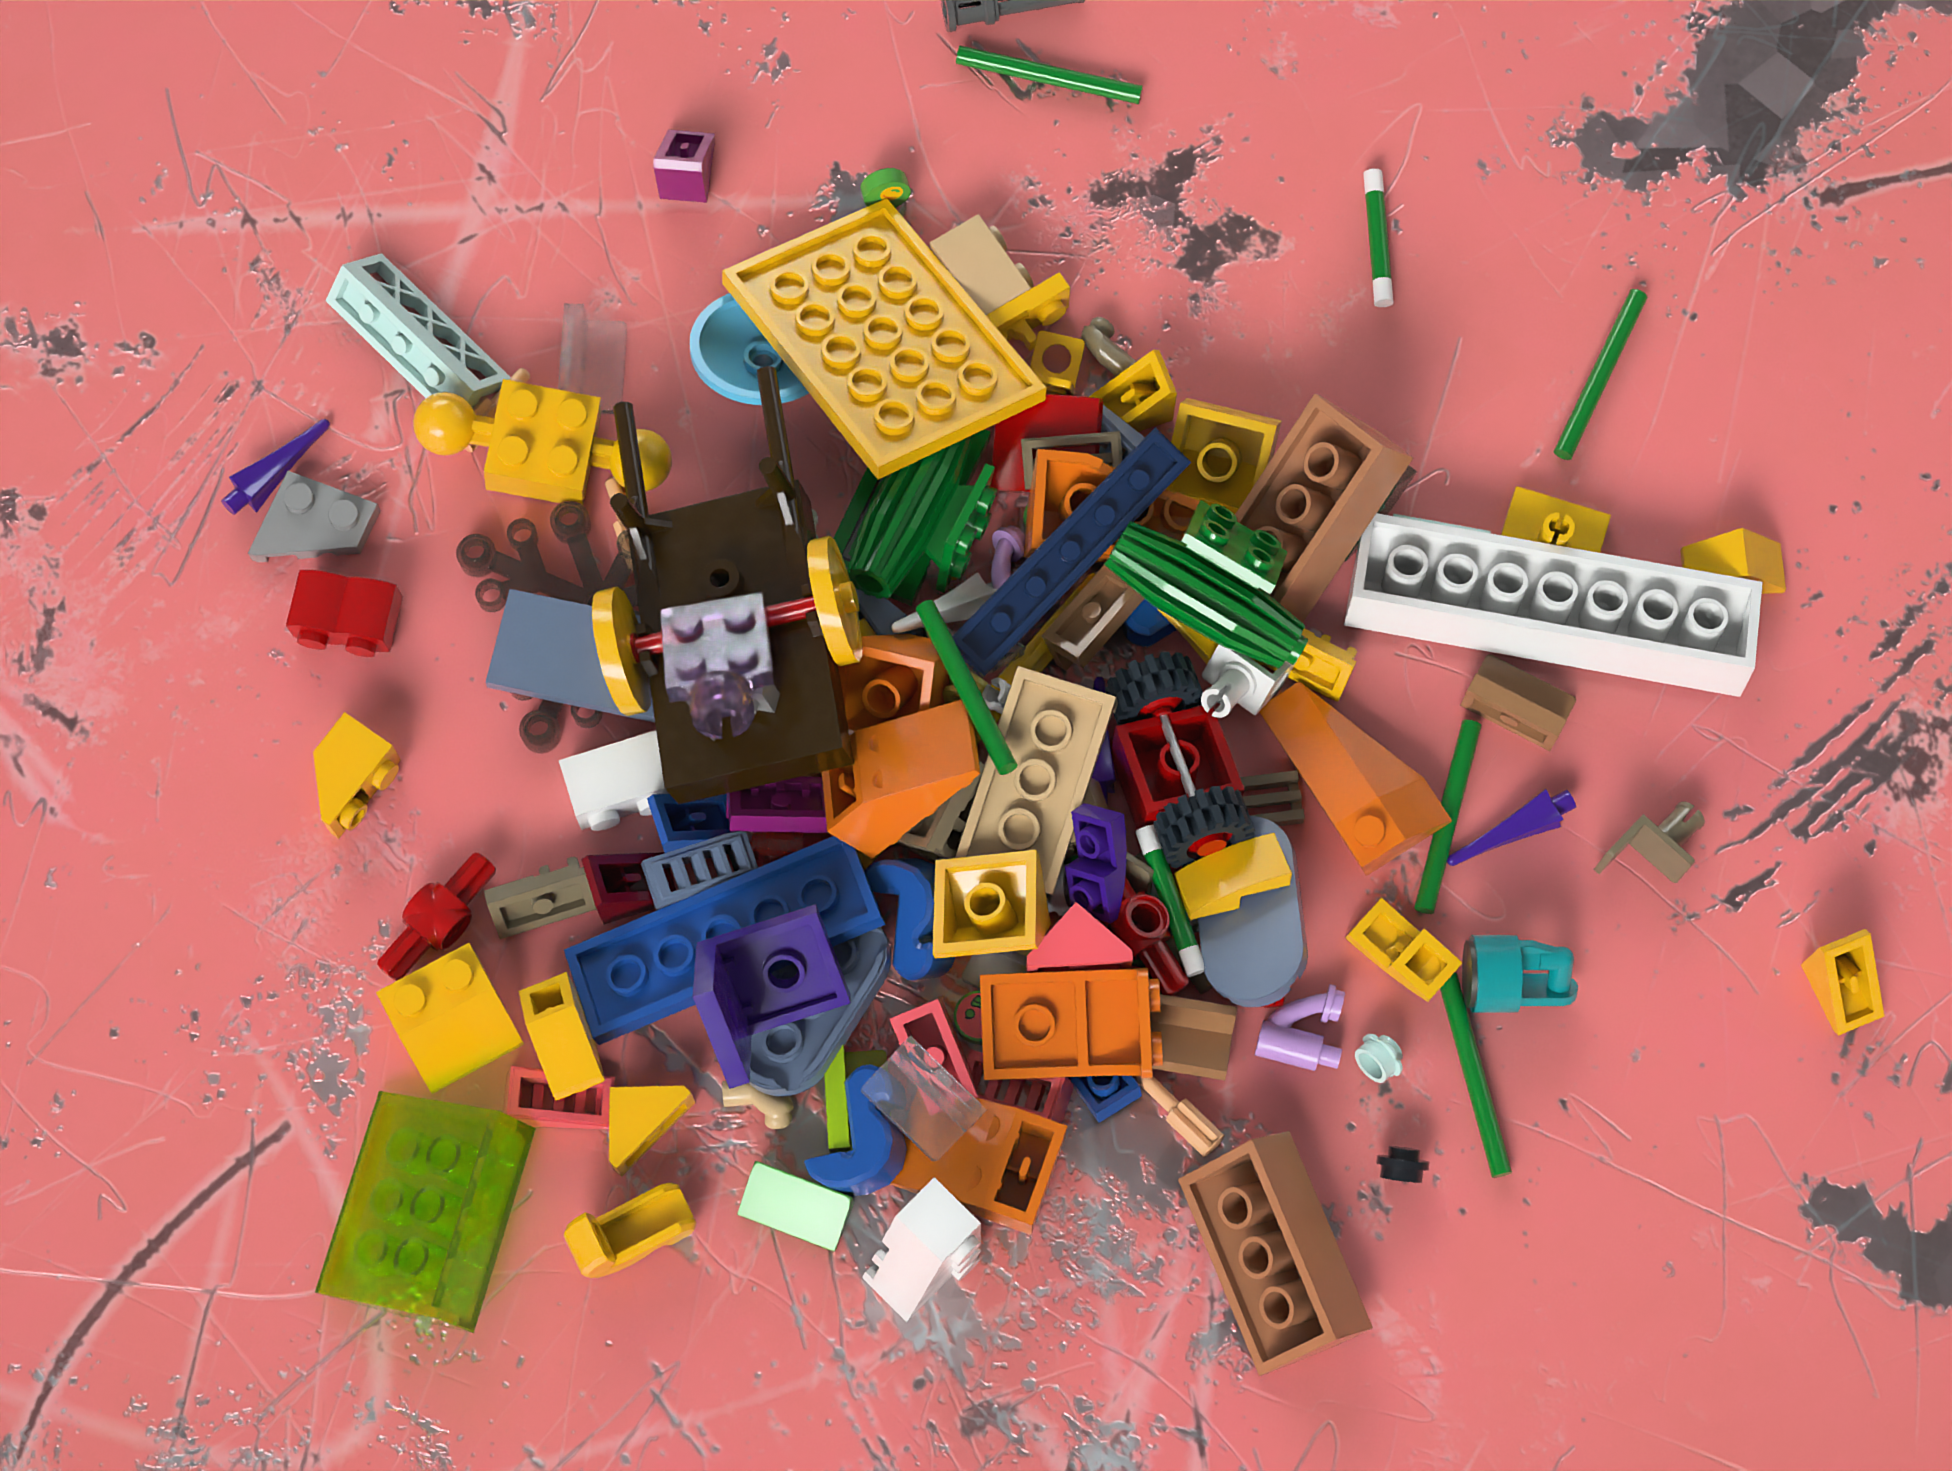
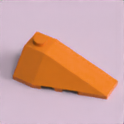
[1024,449,1200,562]
[1259,681,1452,876]

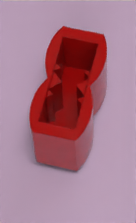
[286,570,403,657]

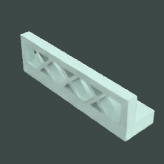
[325,253,511,408]

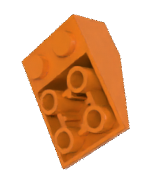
[822,699,981,859]
[890,1088,1068,1235]

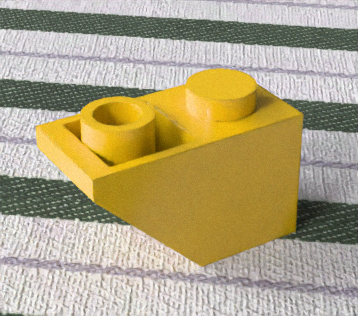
[313,712,401,839]
[518,972,605,1101]

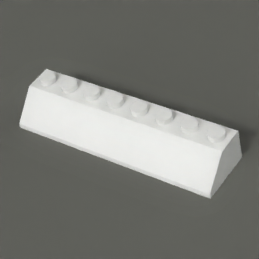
[1344,513,1763,697]

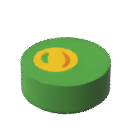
[860,168,911,208]

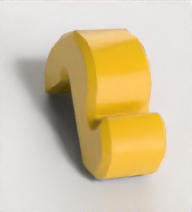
[563,1183,697,1278]

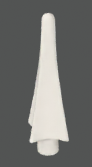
[891,572,998,633]

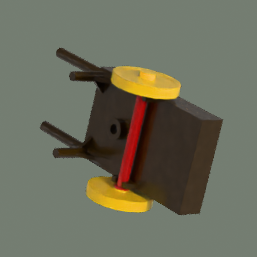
[592,366,862,805]

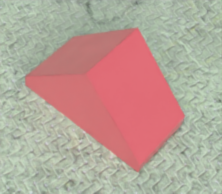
[1026,902,1133,973]

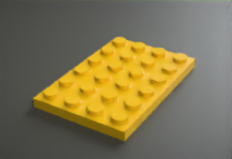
[722,198,1047,480]

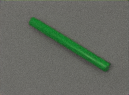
[956,45,1143,104]
[1553,289,1648,460]
[916,600,1018,775]
[1414,720,1482,914]
[1440,973,1512,1178]

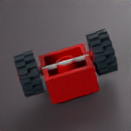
[1105,652,1255,869]

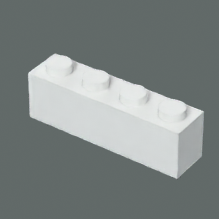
[559,730,669,831]

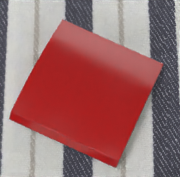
[991,394,1103,493]

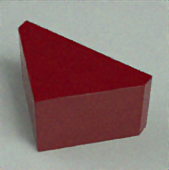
[581,852,676,924]

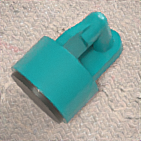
[1462,935,1578,1013]

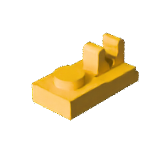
[986,272,1070,351]
[1249,628,1357,702]

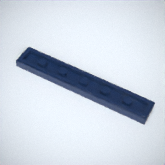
[952,427,1191,678]

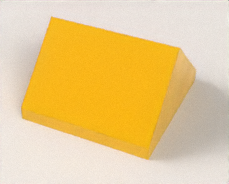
[933,850,1051,959]

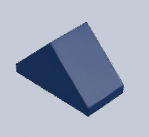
[647,794,735,853]

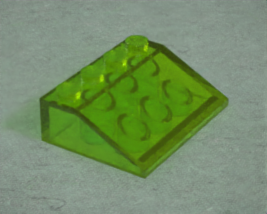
[315,1091,536,1333]

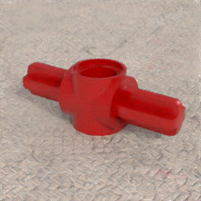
[377,852,496,981]
[1107,876,1189,996]

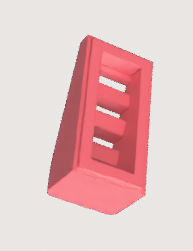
[966,1049,1074,1124]
[502,1066,615,1129]

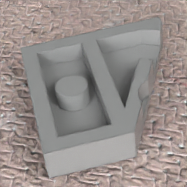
[248,471,381,562]

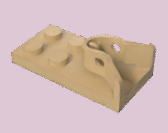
[955,666,1118,895]

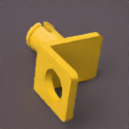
[1030,331,1085,395]

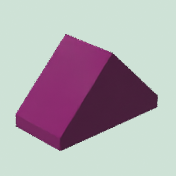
[653,130,715,203]

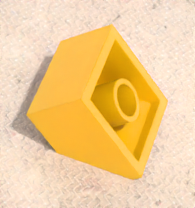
[1166,398,1282,514]
[376,943,524,1094]

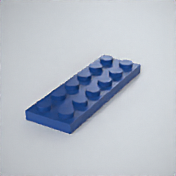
[564,836,886,1045]

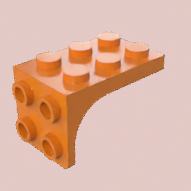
[980,968,1163,1080]

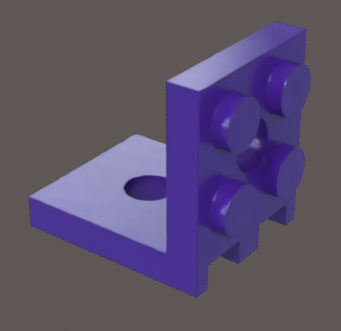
[692,904,851,1089]

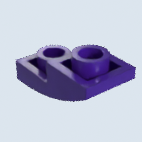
[1065,803,1127,923]

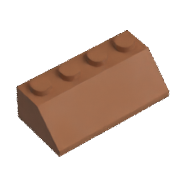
[1235,394,1413,623]
[1178,1131,1373,1376]

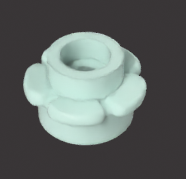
[1355,1034,1403,1083]

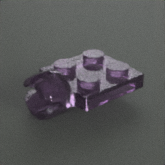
[660,592,774,739]

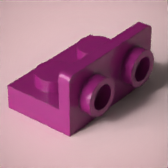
[726,776,828,833]

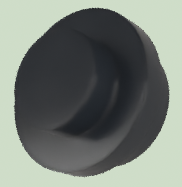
[1376,1146,1430,1183]

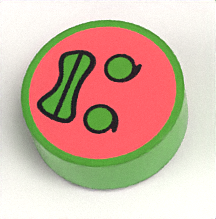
[954,990,983,1045]

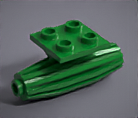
[847,435,997,599]
[1104,500,1308,669]

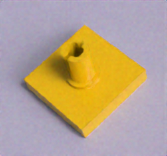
[1501,486,1611,553]

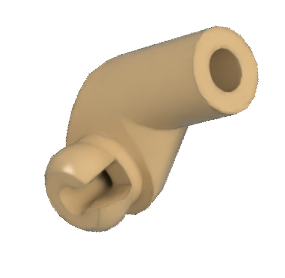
[722,1081,794,1129]

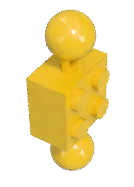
[413,379,672,508]

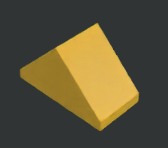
[1089,349,1177,432]
[1680,527,1786,594]
[1801,929,1884,1036]
[609,1085,696,1177]

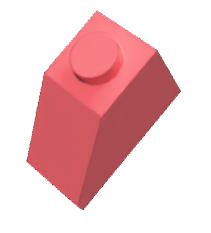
[890,997,978,1117]

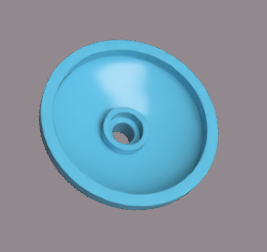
[689,293,809,405]

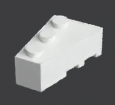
[862,1177,981,1322]

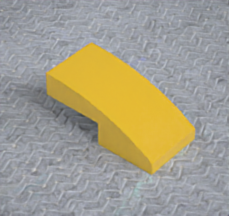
[1174,833,1292,920]
[1345,897,1462,1002]

